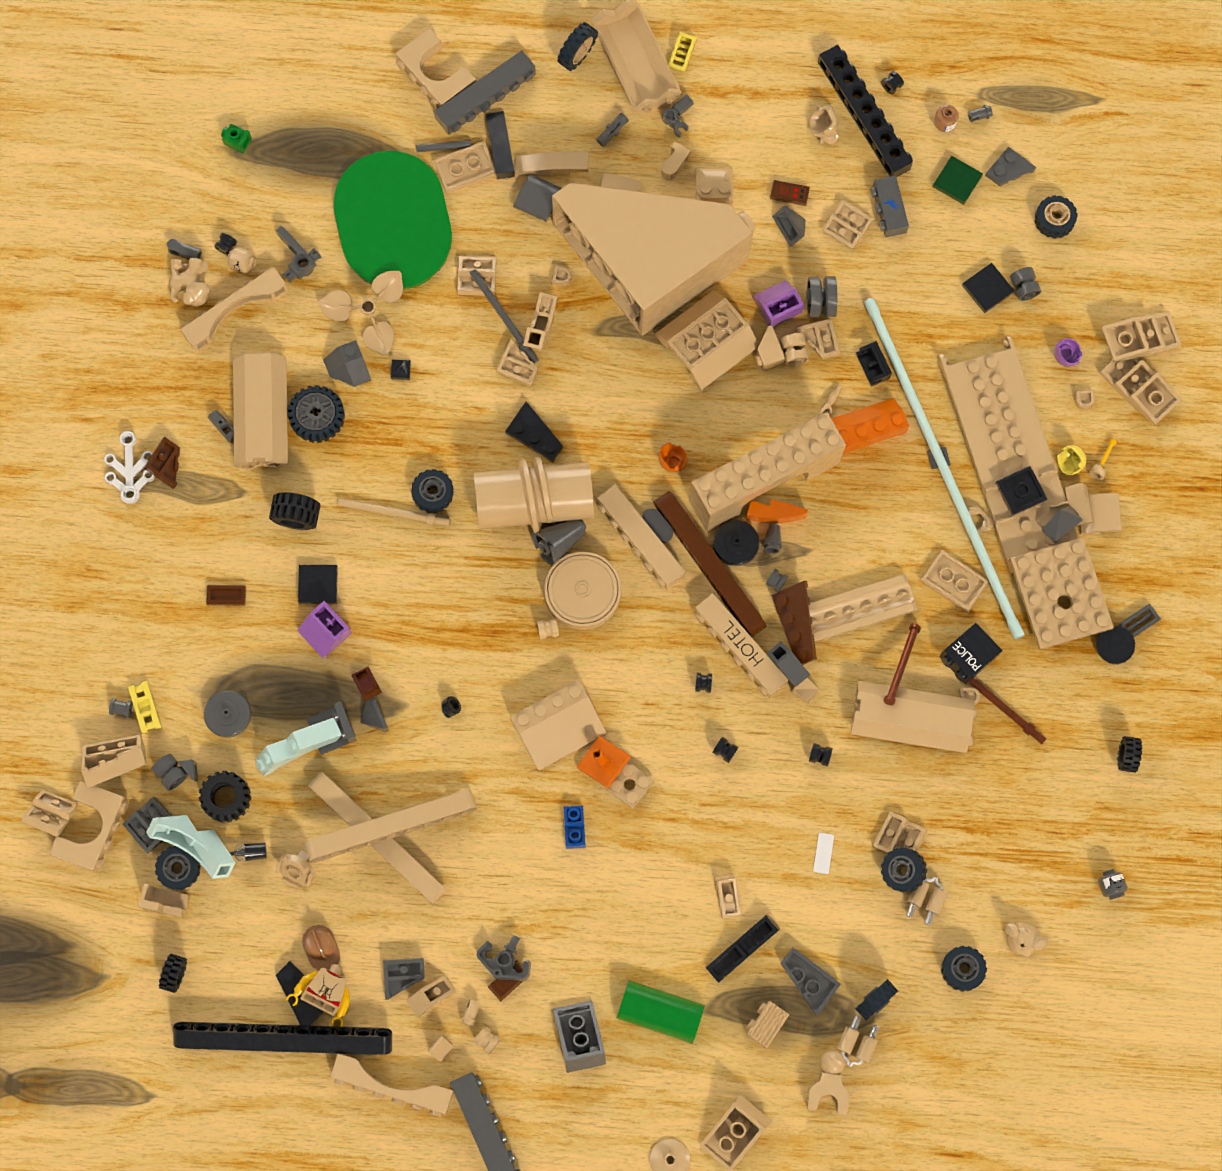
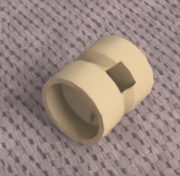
[780,333,809,366]

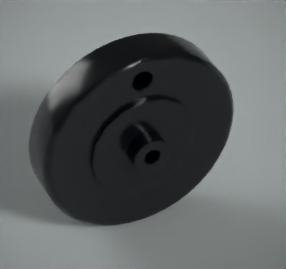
[713,520,760,566]

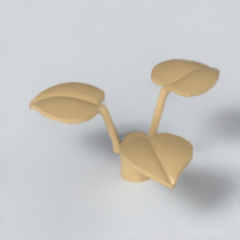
[318,271,403,355]

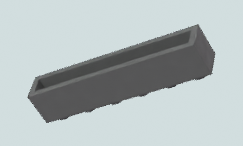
[434,50,536,135]
[450,1072,520,1171]

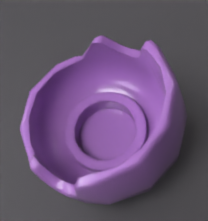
[1054,338,1083,367]

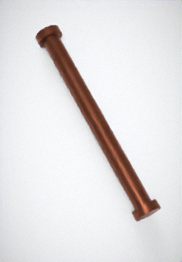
[883,623,921,705]

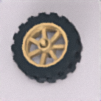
[557,22,598,71]

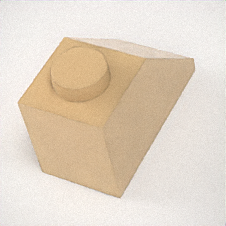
[755,325,785,371]
[406,975,456,1018]

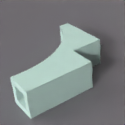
[255,718,342,776]
[146,815,236,879]

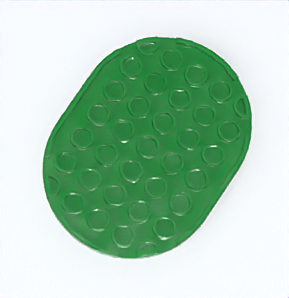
[334,151,452,290]

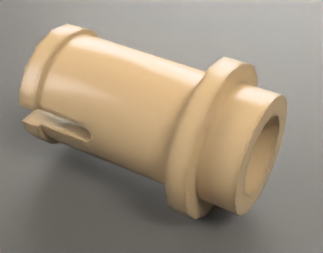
[461,1000,480,1027]

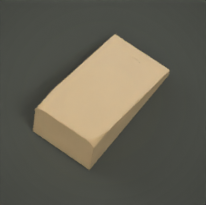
[1065,483,1093,526]
[715,874,742,919]

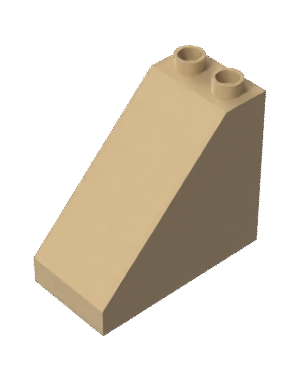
[552,183,755,336]

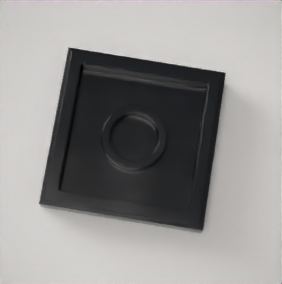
[962,263,1015,313]
[995,466,1047,516]
[298,565,338,604]

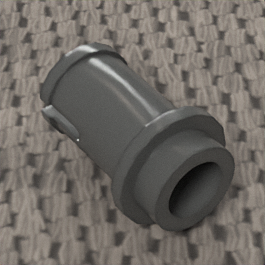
[968,105,993,122]

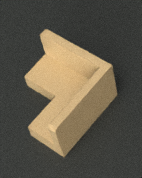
[138,883,190,919]

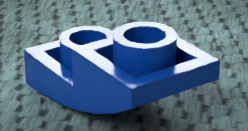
[564,805,586,849]

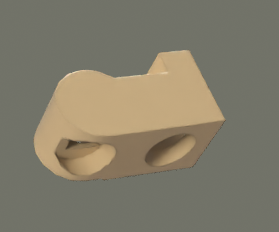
[661,141,690,180]

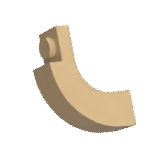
[523,292,558,350]

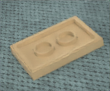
[433,141,496,194]
[920,549,989,613]

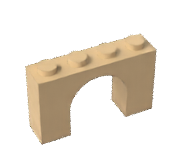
[395,28,476,109]
[49,781,128,873]

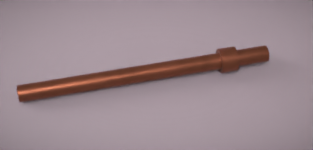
[969,678,1046,744]

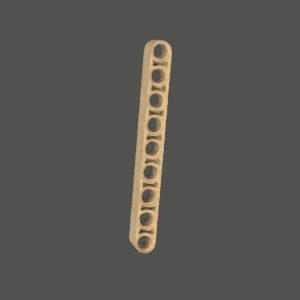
[308,771,446,904]
[304,790,477,863]

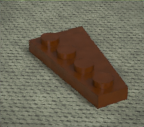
[771,580,817,665]

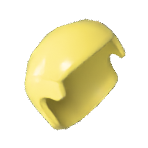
[1057,445,1086,475]

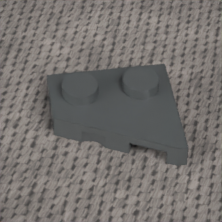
[985,147,1036,186]
[383,958,425,1000]

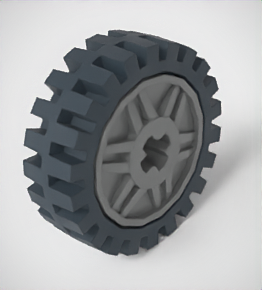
[288,385,345,443]

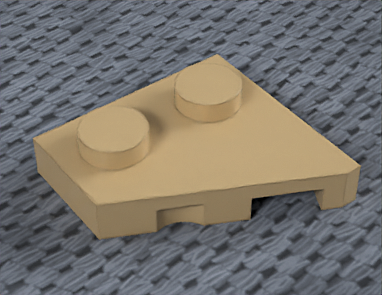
[796,319,841,360]

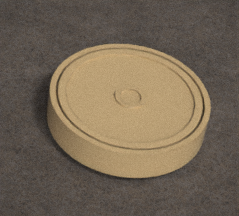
[544,552,621,630]

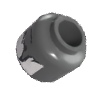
[1098,869,1128,900]

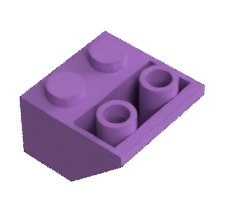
[752,280,804,327]
[297,601,352,659]

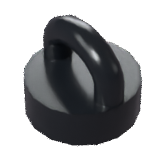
[442,696,461,718]

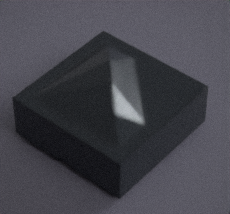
[391,360,411,380]

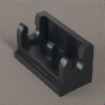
[856,340,892,387]

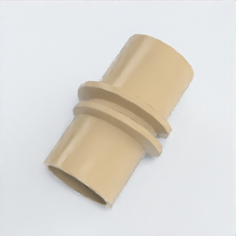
[473,457,594,534]

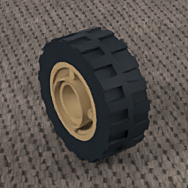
[1034,195,1078,239]

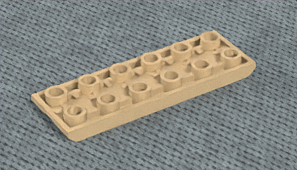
[809,574,918,642]

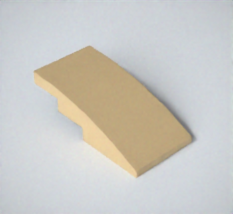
[1101,311,1182,362]
[1099,358,1182,425]

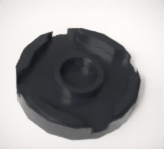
[1096,626,1135,665]

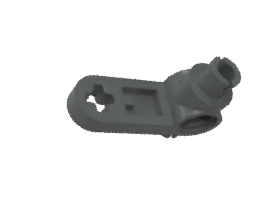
[275,225,321,283]

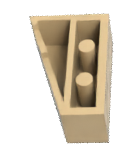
[81,734,146,788]

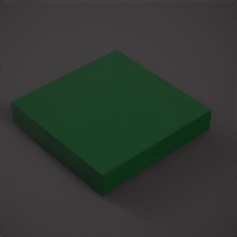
[932,156,983,205]

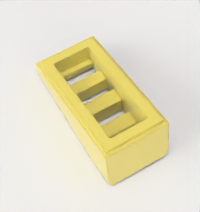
[668,32,697,73]

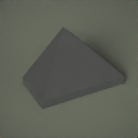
[772,206,806,247]
[1042,506,1083,543]
[360,697,389,732]

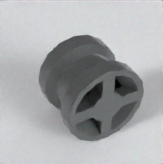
[766,568,788,592]

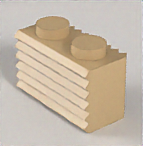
[746,1001,789,1049]

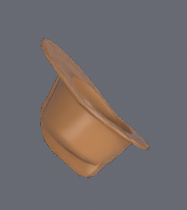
[302,925,340,971]

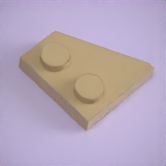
[496,339,538,387]

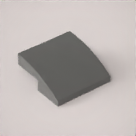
[513,174,562,222]
[122,797,172,853]

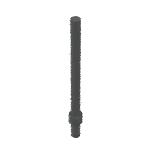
[470,269,539,364]

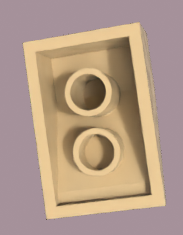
[699,1094,772,1171]

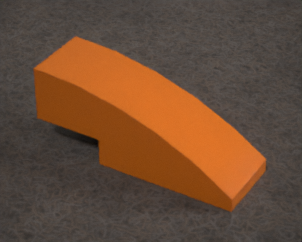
[746,499,808,523]

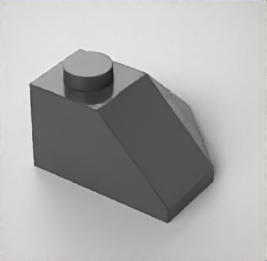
[323,340,371,387]

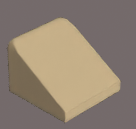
[428,1036,453,1061]

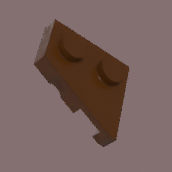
[143,437,180,489]

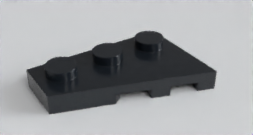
[505,401,563,463]
[276,961,325,1026]

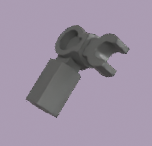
[662,95,694,137]

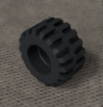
[269,492,321,530]
[199,771,251,823]

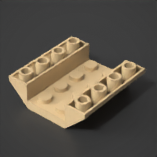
[655,291,759,391]

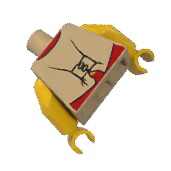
[286,964,350,1027]

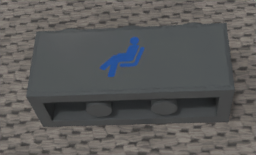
[870,176,909,237]

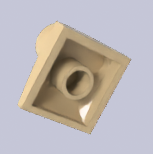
[696,168,733,204]

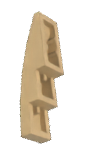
[515,152,589,177]

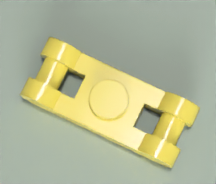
[128,681,162,734]

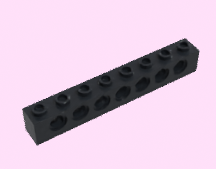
[818,45,913,177]

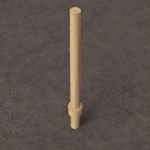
[337,498,451,526]

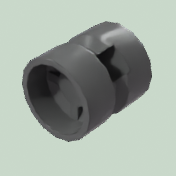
[1010,267,1042,301]
[151,753,188,791]

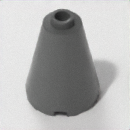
[532,520,586,565]

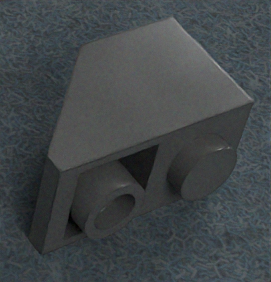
[767,641,810,687]

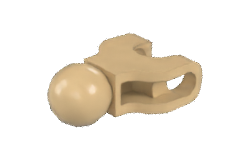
[807,1050,850,1116]

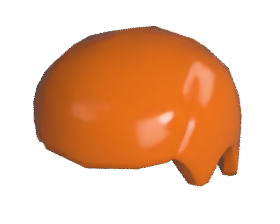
[659,442,688,472]

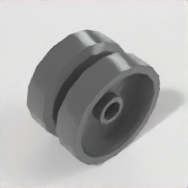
[806,276,838,318]

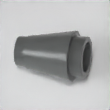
[763,524,782,554]

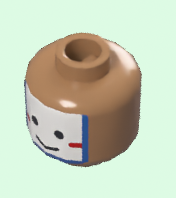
[934,105,959,132]

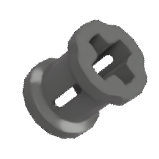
[109,698,133,718]

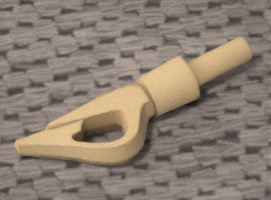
[817,385,842,417]

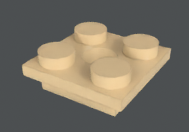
[605,762,654,809]

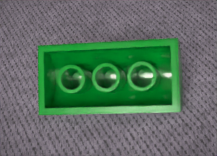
[616,980,705,1044]

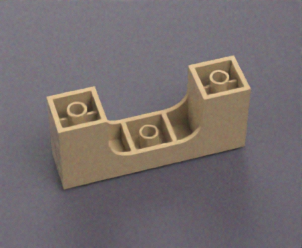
[689,412,846,533]

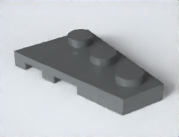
[780,947,841,1016]

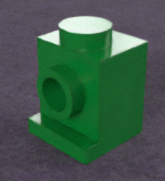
[221,124,252,154]

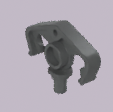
[476,935,531,981]

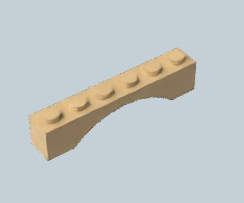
[180,267,288,353]
[330,1054,454,1117]

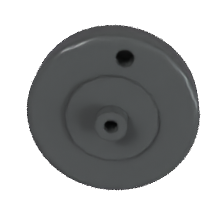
[204,690,251,738]

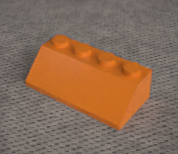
[831,398,909,454]

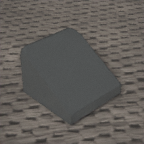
[179,759,198,782]

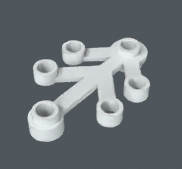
[104,431,155,504]

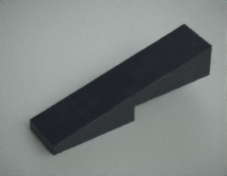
[486,111,515,180]
[706,914,780,983]

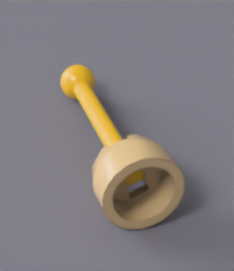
[1089,438,1117,480]

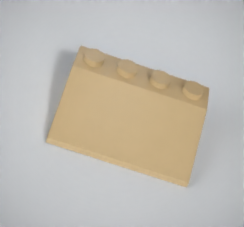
[510,680,607,771]

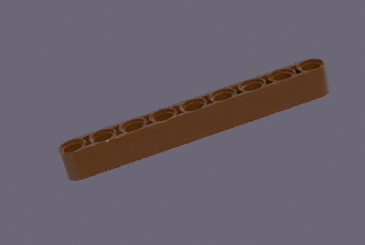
[653,491,767,637]

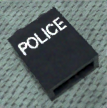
[939,623,1003,685]

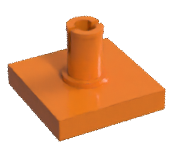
[577,736,631,789]

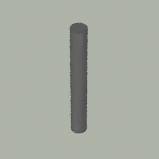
[416,140,471,152]

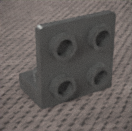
[307,701,357,755]

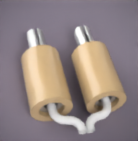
[906,877,948,926]
[837,1016,879,1067]

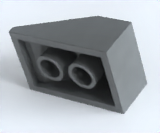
[553,1001,606,1073]

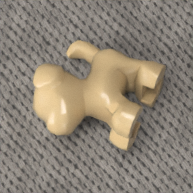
[170,258,210,306]

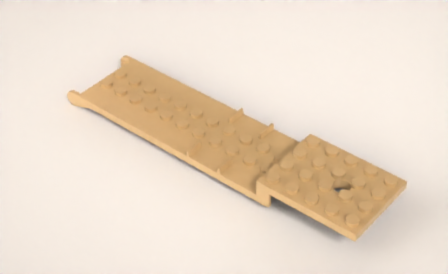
[938,336,1114,650]

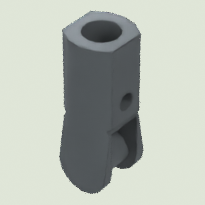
[167,239,202,260]
[208,410,234,443]

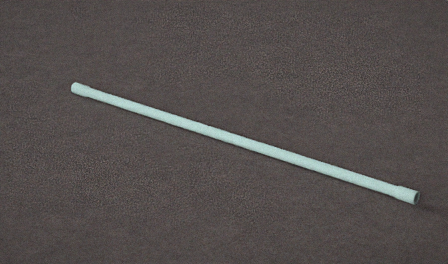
[864,298,1025,640]

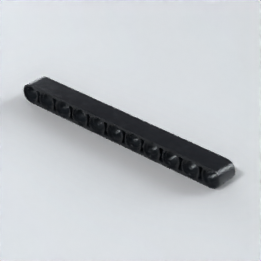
[173,1022,392,1055]

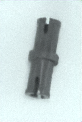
[596,113,629,147]

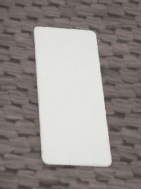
[813,833,834,874]

